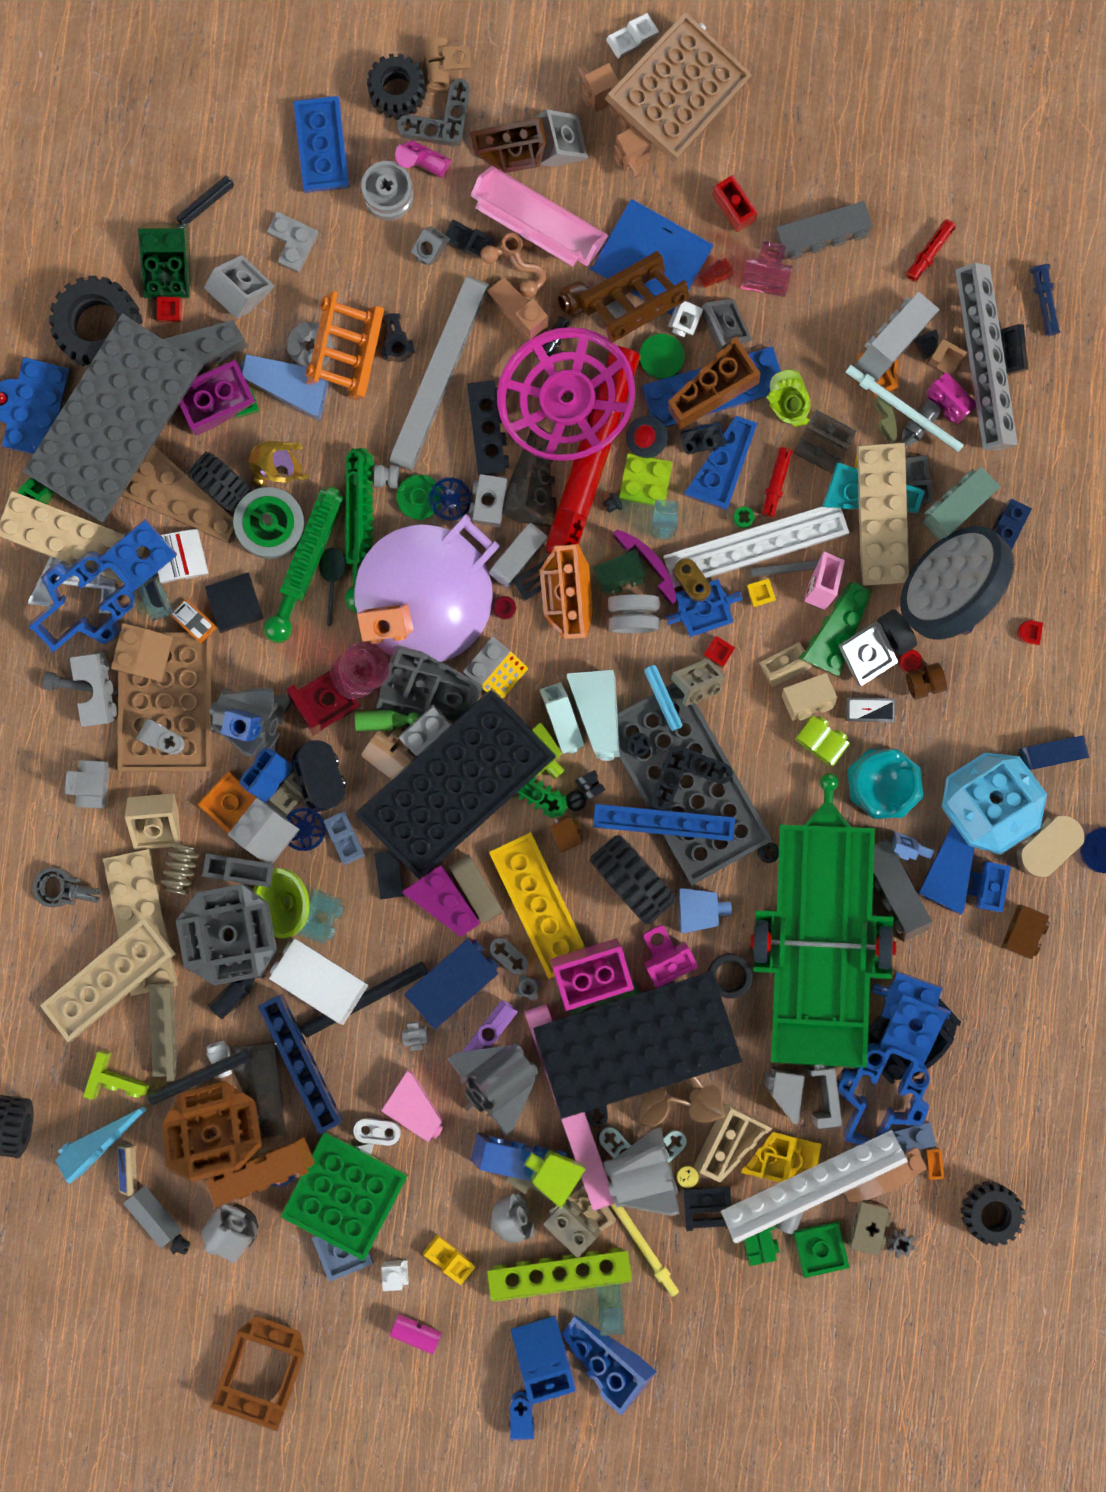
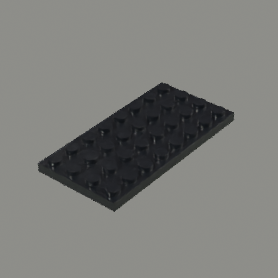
[355,688,556,880]
[533,970,742,1119]

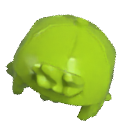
[767,369,811,427]

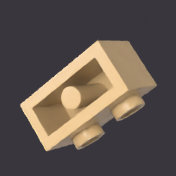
[782,673,837,721]

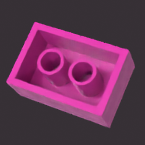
[550,938,634,1011]

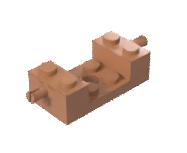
[577,63,652,178]

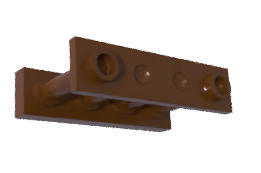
[579,251,689,343]

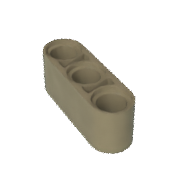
[449,854,503,924]

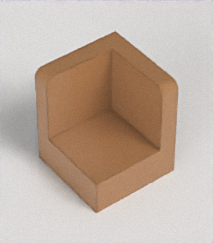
[927,339,966,376]

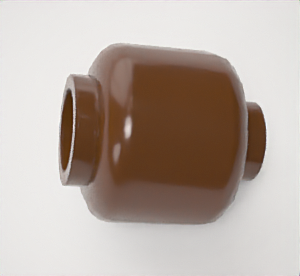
[558,281,591,315]

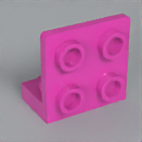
[925,372,977,425]

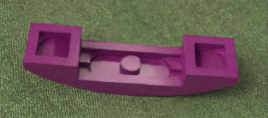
[613,530,676,606]

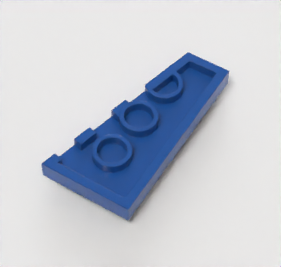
[684,416,758,511]

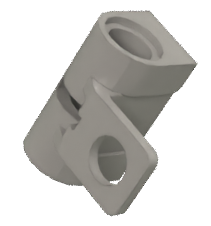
[65,760,110,809]

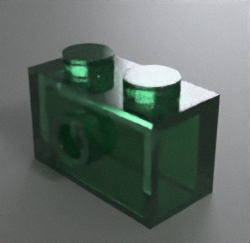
[593,549,649,596]

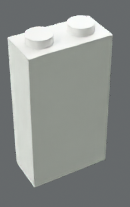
[269,939,368,1025]

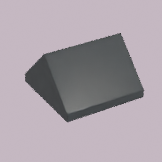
[701,299,752,352]

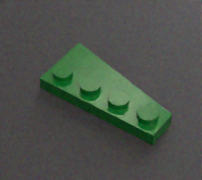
[798,582,872,676]

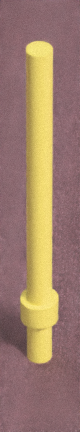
[611,1204,679,1297]

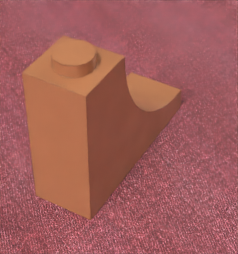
[487,277,548,342]

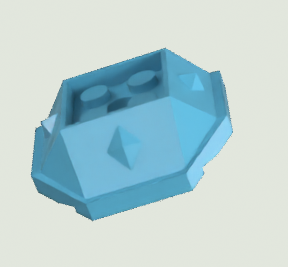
[941,753,1047,855]

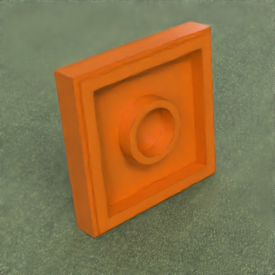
[197,771,260,834]

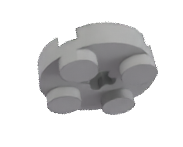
[287,322,334,367]

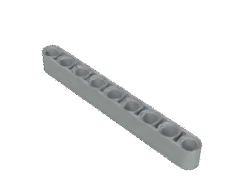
[390,276,489,471]

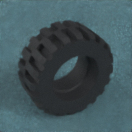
[49,275,143,367]
[590,835,675,925]

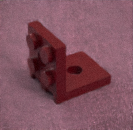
[286,667,360,736]

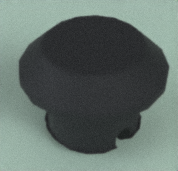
[603,493,623,513]
[566,790,586,811]
[170,1234,191,1255]

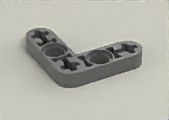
[397,78,470,146]

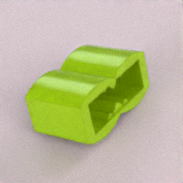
[794,715,850,767]

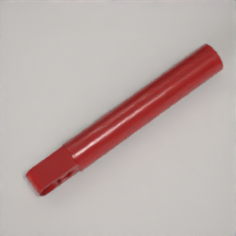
[546,346,641,555]

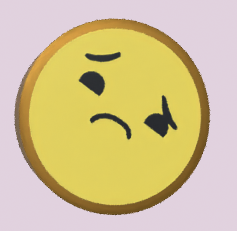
[676,1164,700,1189]

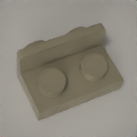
[671,658,725,706]

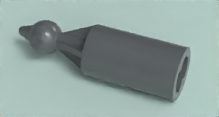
[900,399,942,457]

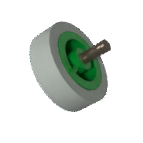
[233,487,305,559]

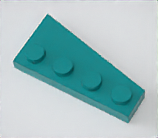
[822,462,925,513]

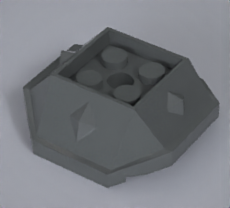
[176,884,277,985]

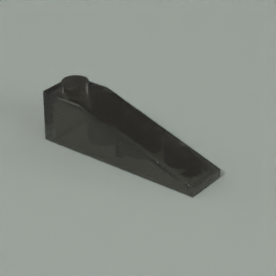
[502,425,556,527]

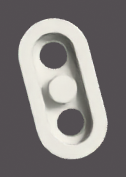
[353,1118,401,1146]

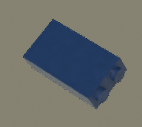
[404,938,499,1030]

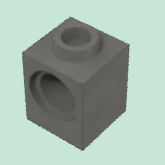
[411,226,450,265]

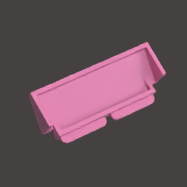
[470,166,609,267]

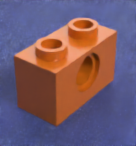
[357,604,414,644]

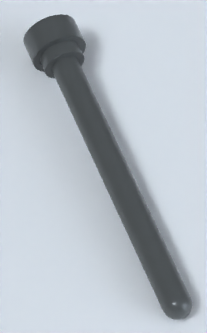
[43,671,118,697]

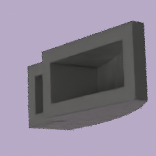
[202,853,274,887]

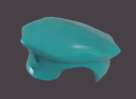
[847,748,924,819]

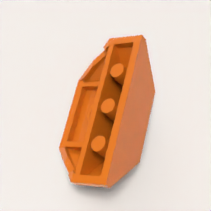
[540,544,593,639]

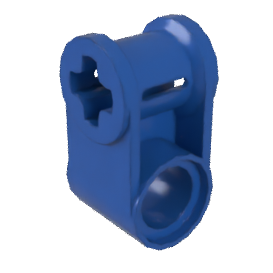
[510,1391,534,1441]

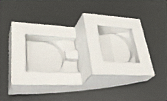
[606,13,659,59]

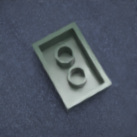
[922,467,1001,541]

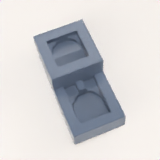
[324,811,365,866]

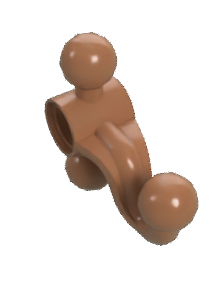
[481,233,546,298]

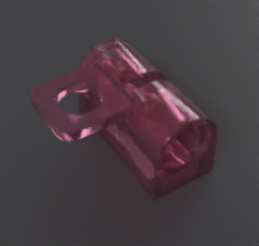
[741,241,792,297]

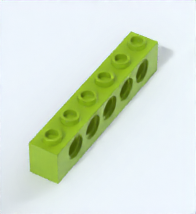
[487,1248,632,1302]

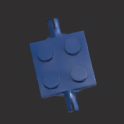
[665,579,743,638]
[872,971,951,1029]

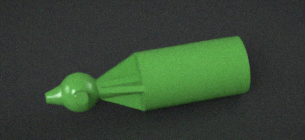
[355,709,421,732]

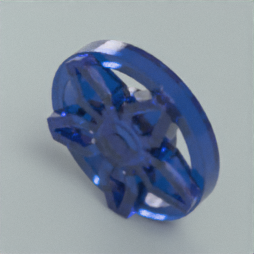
[286,808,326,851]

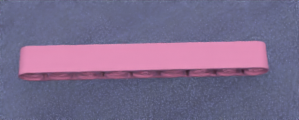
[524,1004,615,1211]

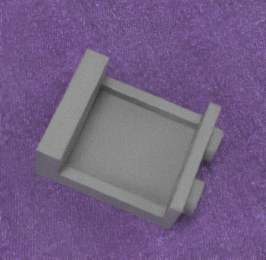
[805,1065,842,1129]

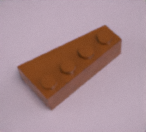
[668,336,761,429]
[205,1137,315,1207]

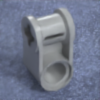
[136,718,185,755]

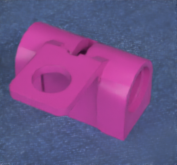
[643,925,698,988]

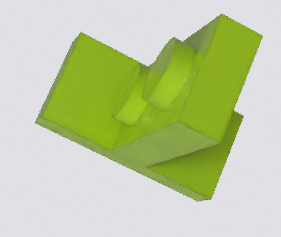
[83,1050,150,1100]

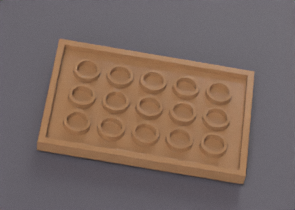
[605,12,752,163]
[118,633,213,772]

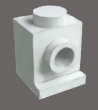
[668,301,703,337]
[382,1260,409,1291]

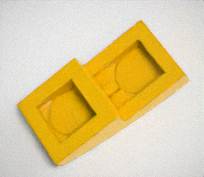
[423,1234,476,1285]

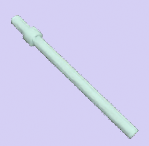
[846,365,963,452]

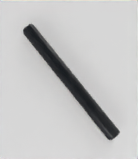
[301,962,428,1038]

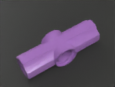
[462,999,518,1052]

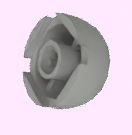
[490,1194,534,1243]

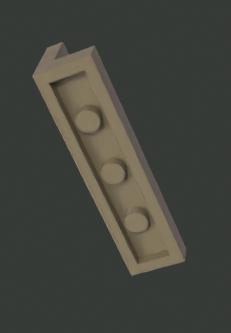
[149,982,178,1081]

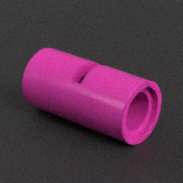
[389,1314,442,1355]

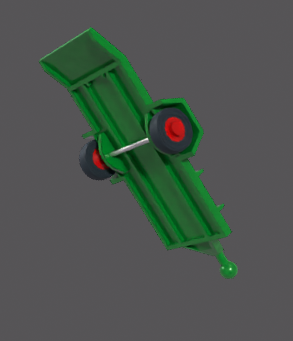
[750,773,896,1068]

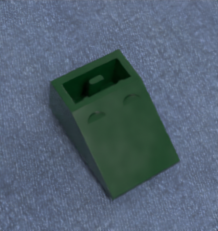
[138,224,190,298]

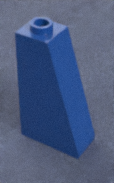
[917,823,974,915]

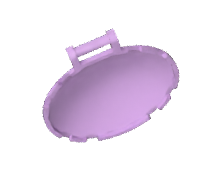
[354,514,500,662]

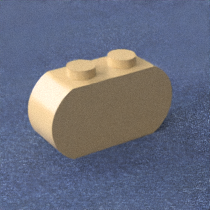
[1016,816,1084,877]

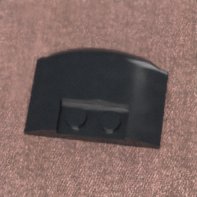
[868,979,961,1084]

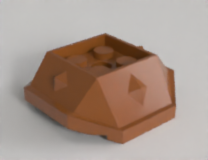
[162,1081,262,1182]

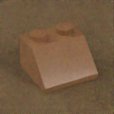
[111,623,174,682]

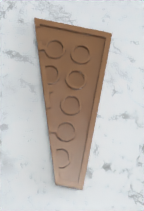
[122,445,235,543]

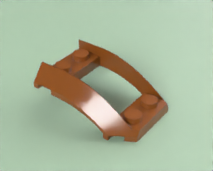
[210,1316,305,1431]

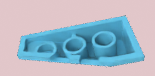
[55,1106,147,1184]

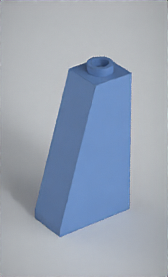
[240,355,329,421]

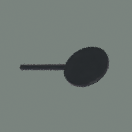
[319,548,346,626]

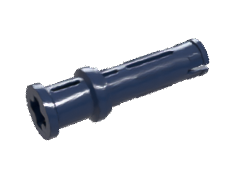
[1030,264,1060,336]

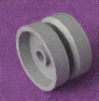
[361,161,414,221]
[608,594,659,633]

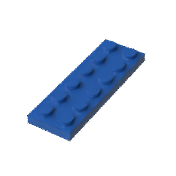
[641,347,781,428]

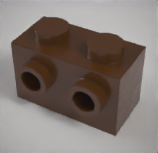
[549,815,583,853]
[1001,905,1050,959]

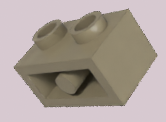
[543,1198,601,1258]

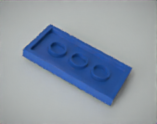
[293,96,350,193]

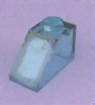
[597,1284,624,1336]

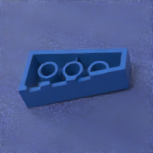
[470,1133,574,1181]

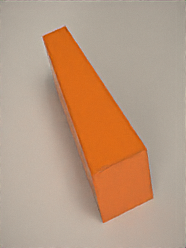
[926,1149,944,1180]

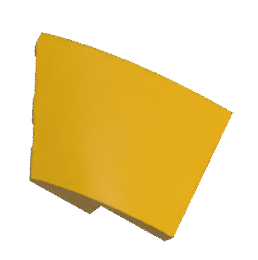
[741,1132,823,1183]

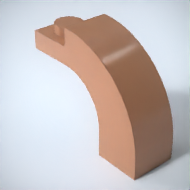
[844,1147,927,1202]

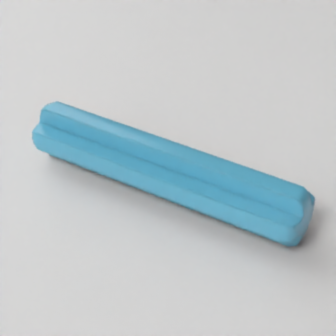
[644,665,682,731]

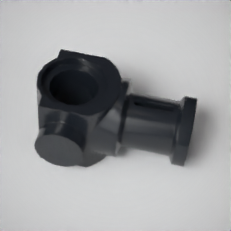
[381,313,415,363]

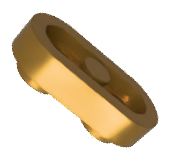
[674,558,711,602]

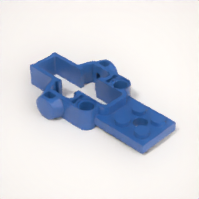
[29,518,177,652]
[836,992,948,1145]

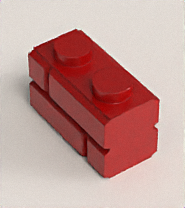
[712,175,758,233]

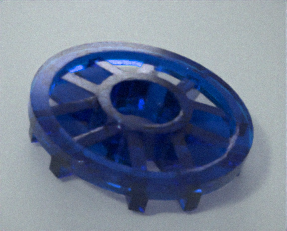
[429,477,472,521]

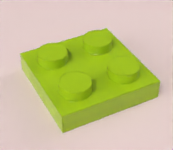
[619,454,673,508]

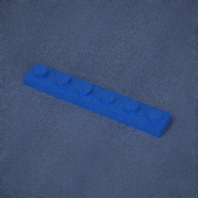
[593,804,735,841]

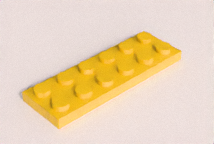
[489,832,586,979]

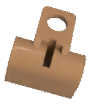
[425,37,471,93]
[361,724,415,779]

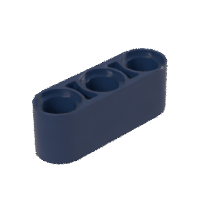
[1019,735,1089,770]

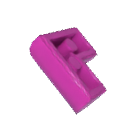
[395,140,451,178]

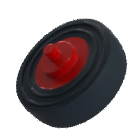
[626,416,668,458]

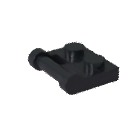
[683,1185,732,1232]

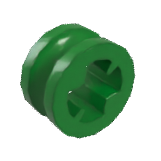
[733,506,754,529]

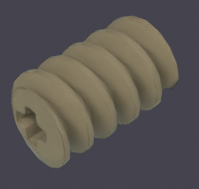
[161,843,199,895]

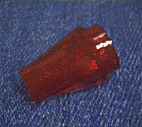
[698,258,734,288]

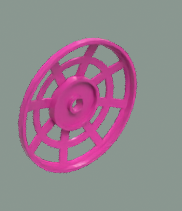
[497,327,635,461]

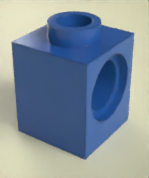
[220,709,261,742]

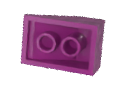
[180,360,255,436]

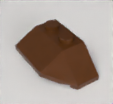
[470,117,546,173]

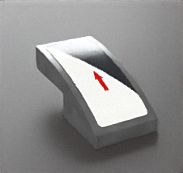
[845,698,895,723]

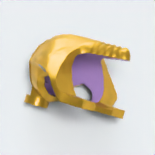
[248,441,308,485]

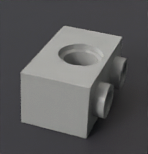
[469,474,508,528]

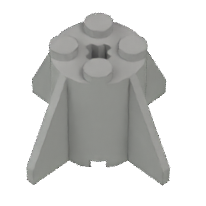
[604,1128,680,1216]

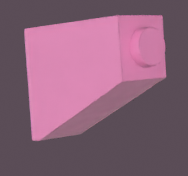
[382,1069,443,1142]

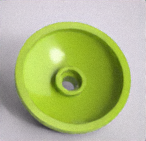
[253,868,309,938]

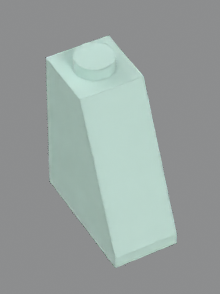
[539,682,584,754]

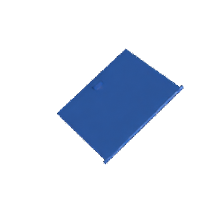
[589,199,714,315]

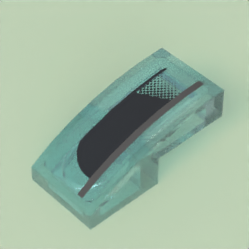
[138,572,174,621]

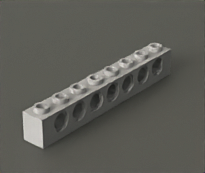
[956,263,1018,451]

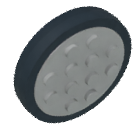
[900,526,1014,640]

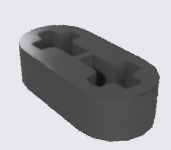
[490,938,528,975]

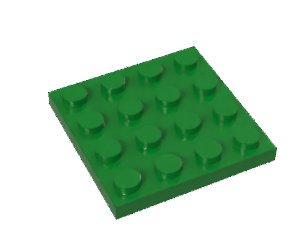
[280,1131,409,1261]

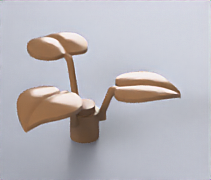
[639,1077,725,1127]

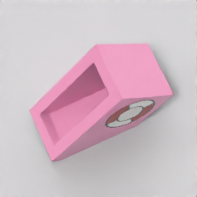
[804,552,845,610]

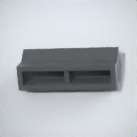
[123,1185,182,1248]

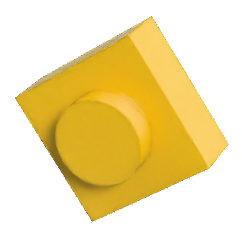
[746,578,776,608]

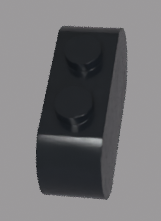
[291,740,346,812]

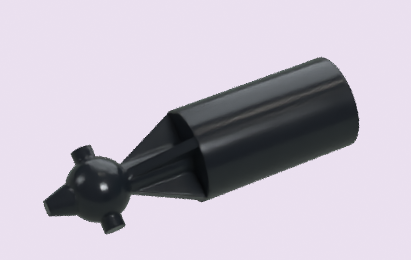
[208,971,265,1019]

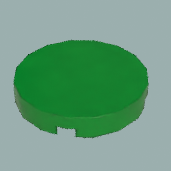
[639,334,684,380]
[396,475,442,521]

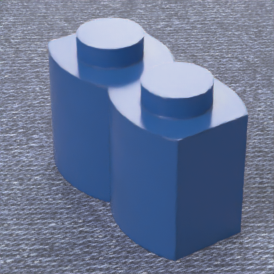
[239,748,293,802]

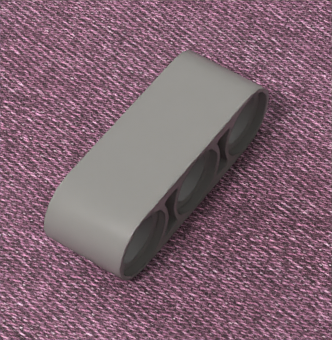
[489,523,548,588]

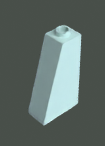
[567,670,620,761]

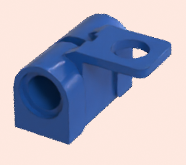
[967,862,1011,913]

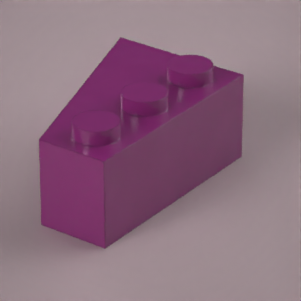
[402,865,481,937]

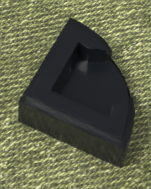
[914,329,939,361]

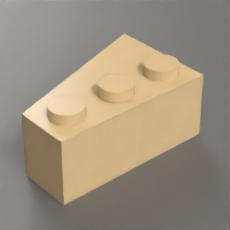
[694,1103,772,1182]

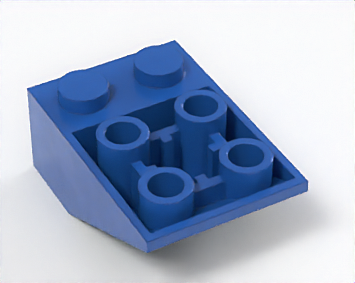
[510,1315,576,1405]

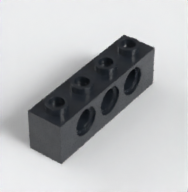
[467,380,510,477]

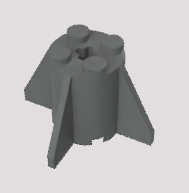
[210,687,292,758]
[447,1043,538,1135]

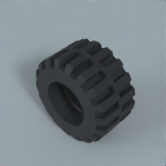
[367,53,426,120]
[187,451,250,511]
[0,1095,34,1158]
[960,1182,1026,1246]

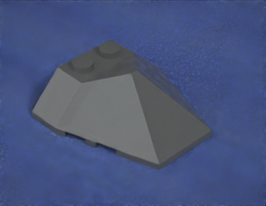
[374,646,483,720]

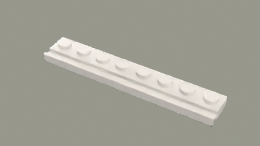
[663,507,849,588]
[721,1130,908,1244]

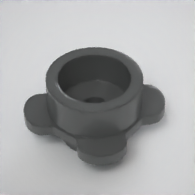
[515,974,541,1001]

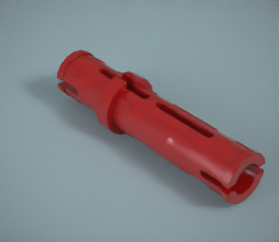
[905,219,956,282]
[761,447,793,517]

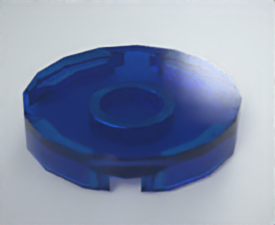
[1080,827,1106,874]

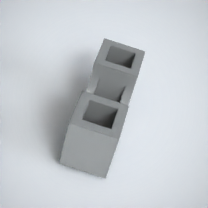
[70,652,117,727]

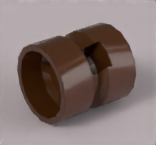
[906,662,947,700]

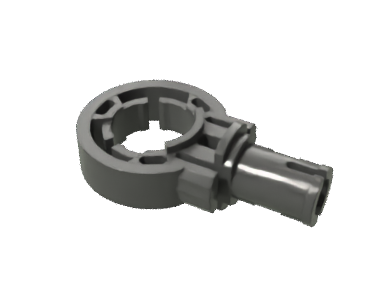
[33,868,101,907]

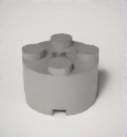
[201,1205,257,1263]

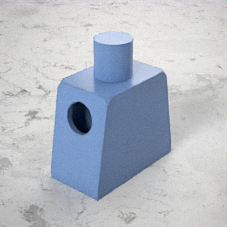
[678,888,732,933]

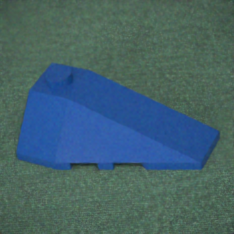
[562,1316,657,1415]

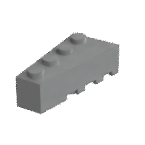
[854,292,940,383]

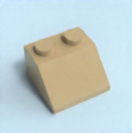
[125,793,181,850]

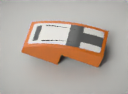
[169,598,217,644]

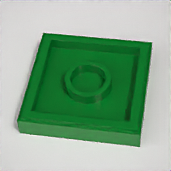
[793,1220,850,1278]

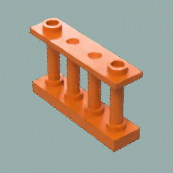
[305,291,384,400]

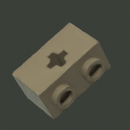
[848,1200,891,1256]

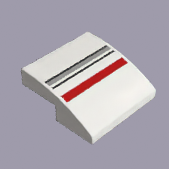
[158,529,209,584]

